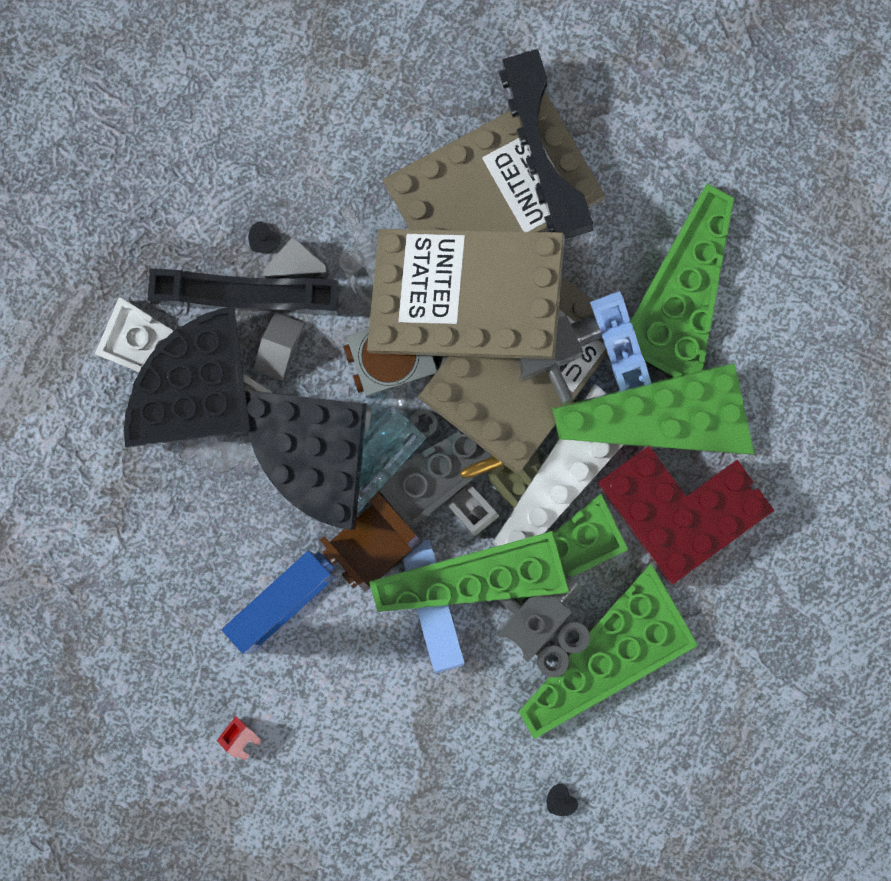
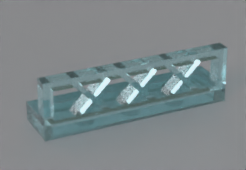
[339,405,427,530]

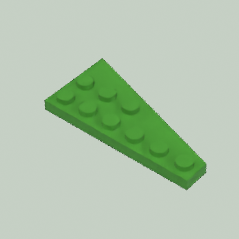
[630,183,734,378]
[552,363,755,455]
[518,563,698,739]

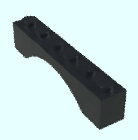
[498,49,593,239]
[147,268,340,316]

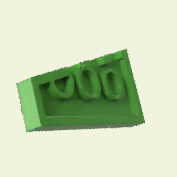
[516,494,628,602]

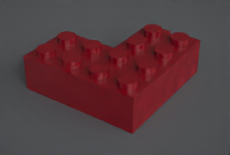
[596,446,775,585]

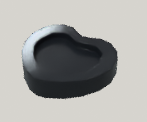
[248,221,281,254]
[546,783,578,816]

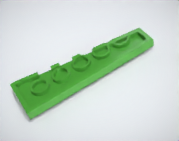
[369,531,570,612]

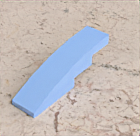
[590,291,651,391]
[403,539,465,674]

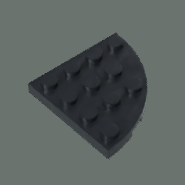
[124,306,251,448]
[245,390,367,530]

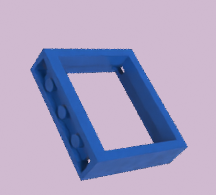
[221,550,336,654]

